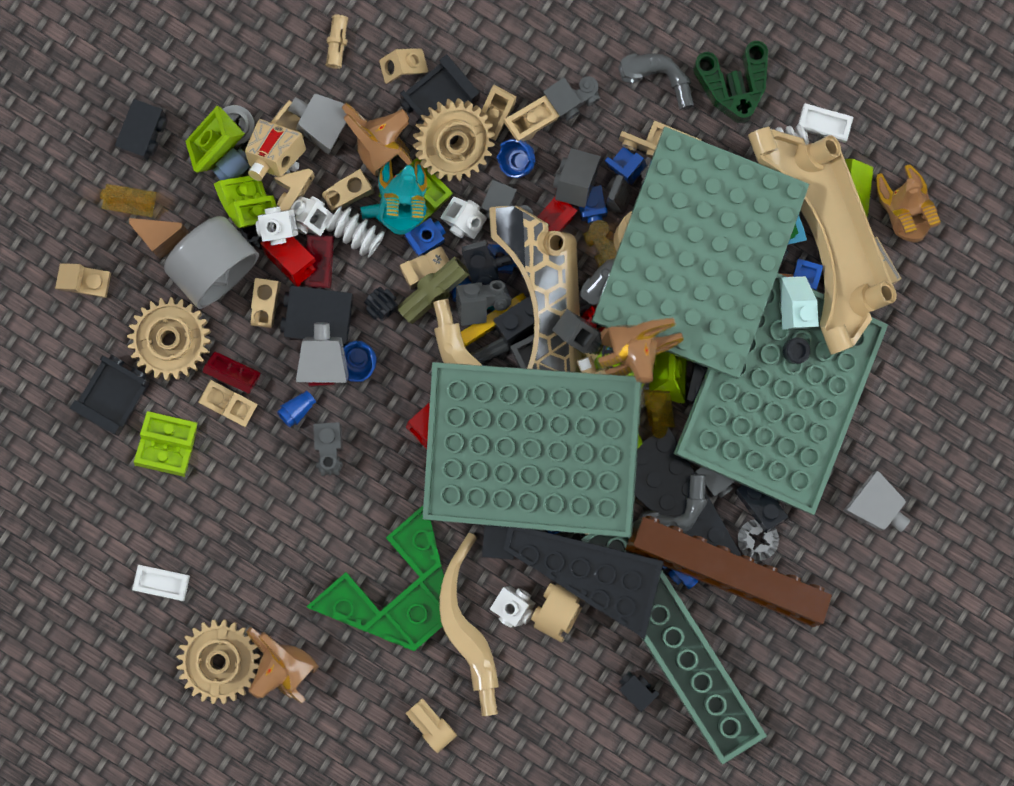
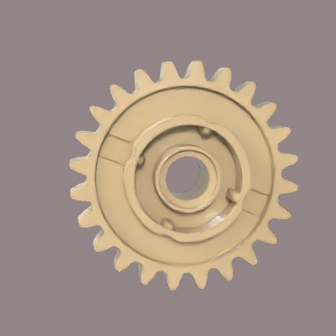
[413,98,495,181]
[127,297,212,381]
[177,620,262,704]

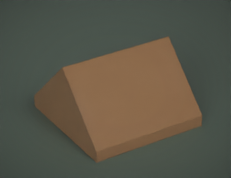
[129,218,189,260]

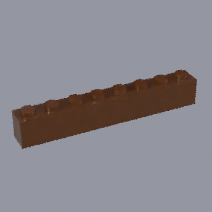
[625,516,832,627]

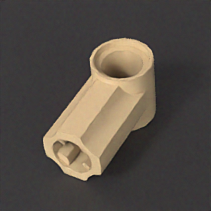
[406,698,457,753]

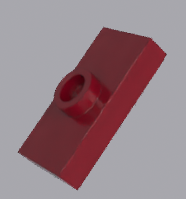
[304,234,334,288]
[203,352,261,394]

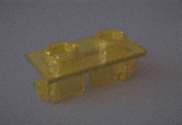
[101,184,157,218]
[644,390,675,438]

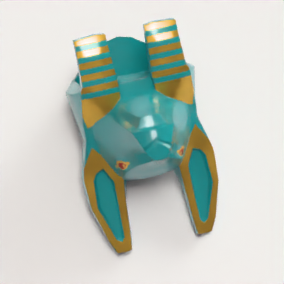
[378,160,427,235]

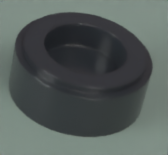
[783,338,810,364]

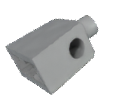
[288,94,352,155]
[296,322,348,383]
[843,471,910,532]

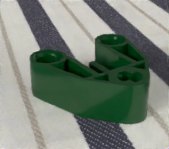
[693,41,768,123]

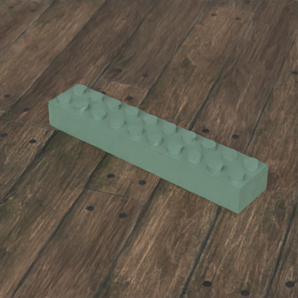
[580,524,767,765]

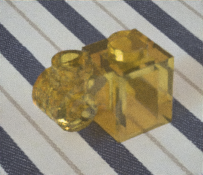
[583,220,617,267]

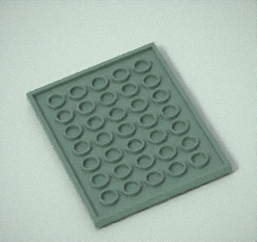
[591,127,810,379]
[674,273,888,515]
[423,362,642,537]

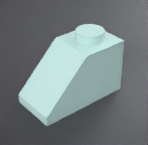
[779,276,819,330]

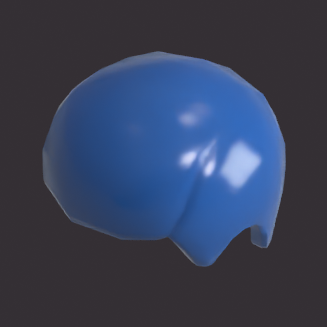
[496,139,536,179]
[343,340,377,382]

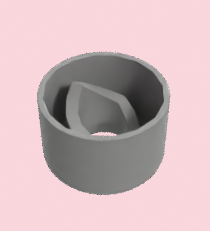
[164,216,259,309]

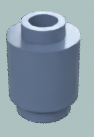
[212,148,250,180]

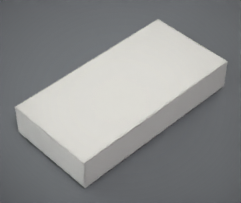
[798,103,853,143]
[132,565,190,601]

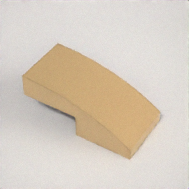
[198,380,258,427]

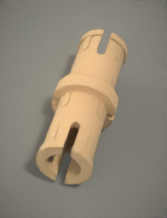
[326,15,348,69]

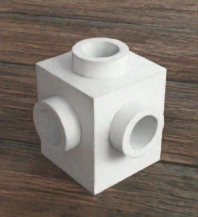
[291,196,333,236]
[440,196,487,239]
[256,206,298,245]
[490,586,536,627]

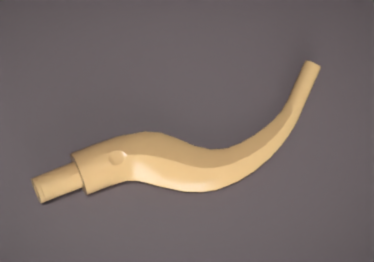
[433,299,482,365]
[440,533,499,716]

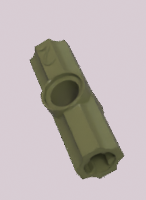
[398,256,470,324]

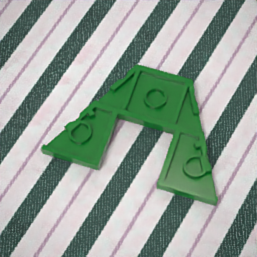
[306,506,444,651]

